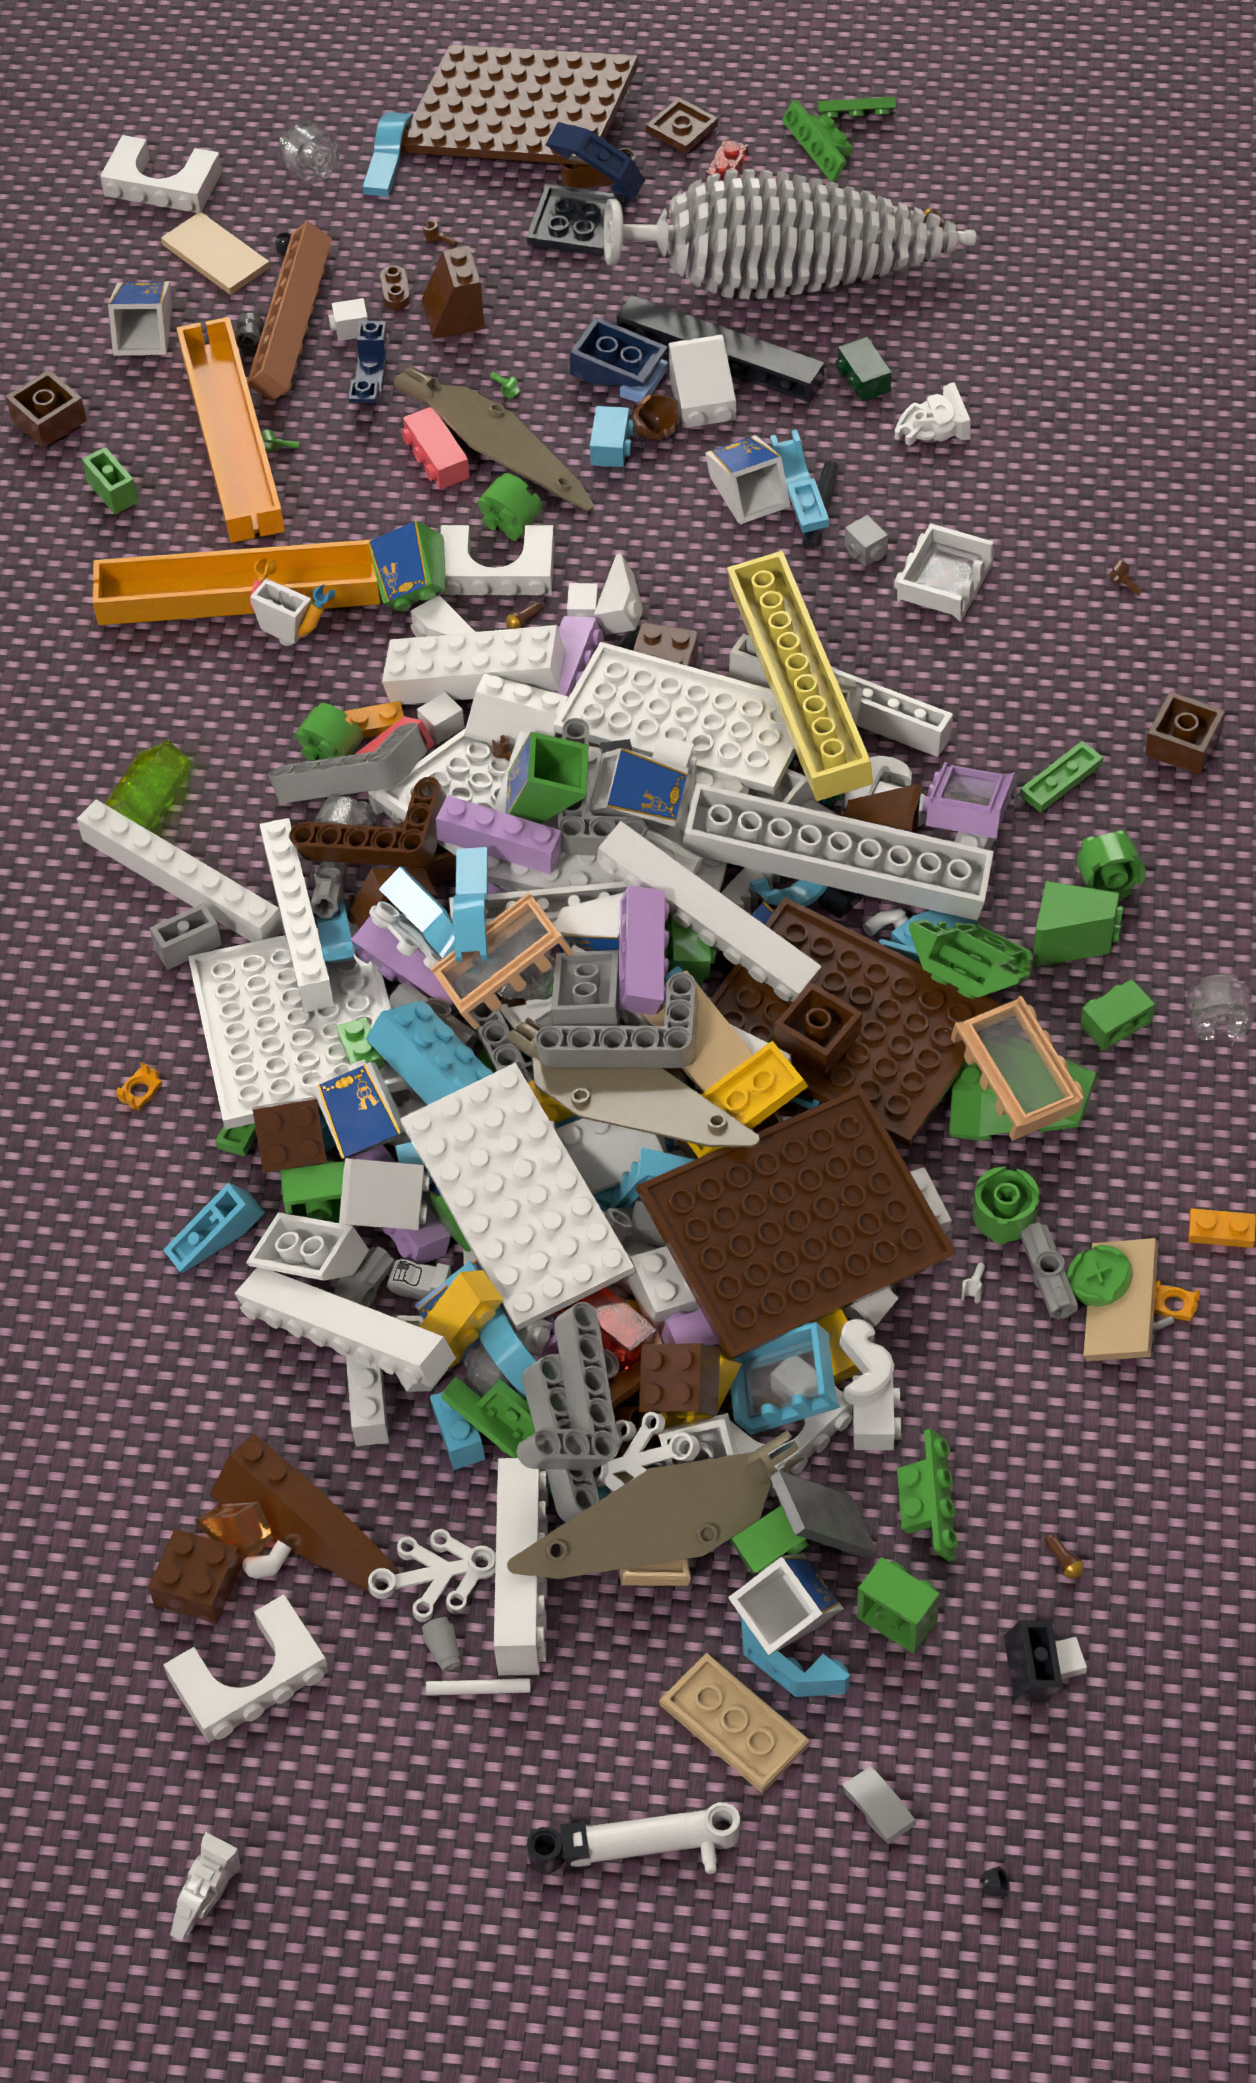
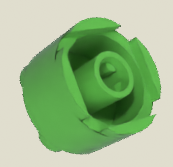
[477,473,543,541]
[294,703,364,761]
[1076,830,1146,900]
[973,1167,1039,1244]

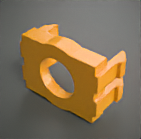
[116,1062,162,1111]
[1154,1281,1200,1322]

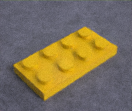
[687,1041,808,1158]

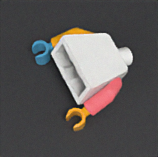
[250,558,335,646]

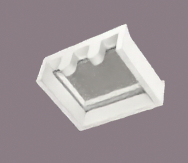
[894,523,993,622]

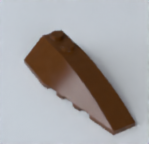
[210,1433,399,1593]

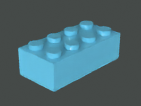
[366,1000,493,1105]

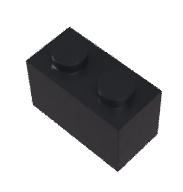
[1003,1620,1063,1702]

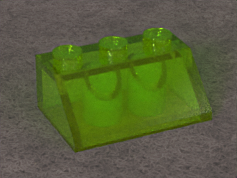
[104,740,193,830]

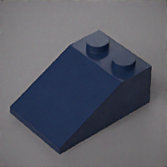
[569,317,668,386]

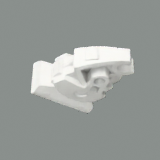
[895,382,970,446]
[170,1832,241,1941]

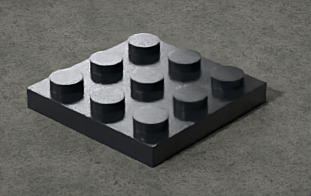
[526,184,622,256]

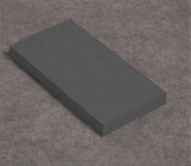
[770,1470,878,1559]

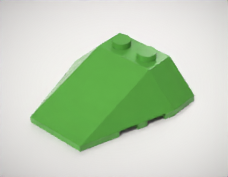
[909,919,1032,999]
[950,1035,1097,1141]

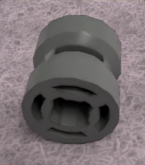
[235,313,264,351]

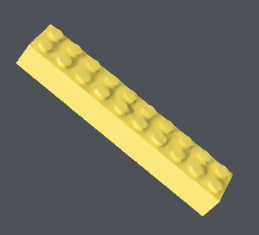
[727,551,874,801]

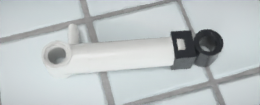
[527,1802,740,1874]

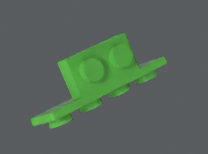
[782,100,853,182]
[441,1377,546,1471]
[897,1428,958,1562]

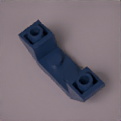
[545,122,645,202]
[348,321,386,403]

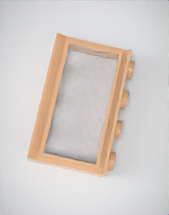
[430,892,574,1030]
[951,996,1084,1141]

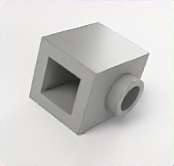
[844,515,888,567]

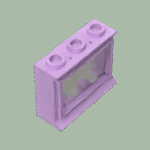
[922,762,1015,839]

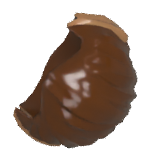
[632,394,679,441]

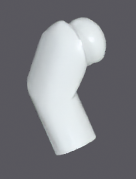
[863,908,909,936]
[242,1540,292,1579]

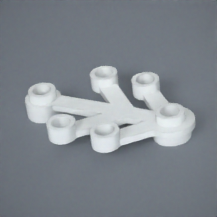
[369,901,443,969]
[592,1412,700,1491]
[368,1529,496,1622]

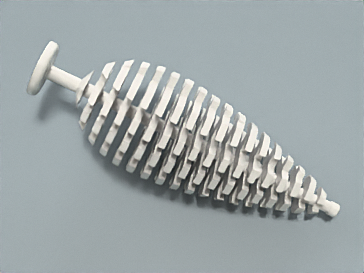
[604,169,977,299]

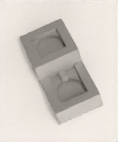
[842,1766,917,1844]

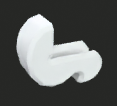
[844,755,912,809]
[839,1319,894,1405]

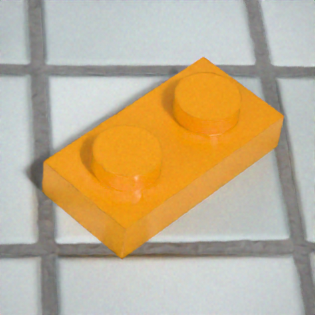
[343,701,404,738]
[1188,1208,1256,1248]

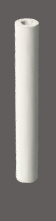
[426,1679,531,1695]

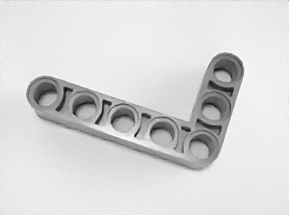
[558,718,647,856]
[268,723,427,803]
[535,972,699,1068]
[458,973,534,1083]
[517,1302,619,1470]
[522,1349,619,1522]

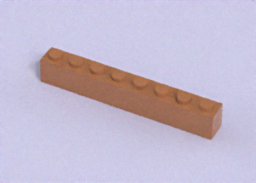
[247,220,332,402]

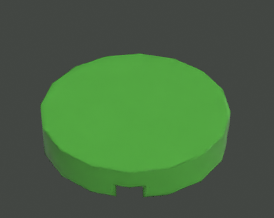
[1067,1245,1133,1307]

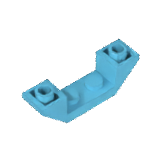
[741,1617,850,1697]

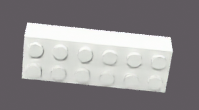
[382,625,565,705]
[494,1458,549,1675]

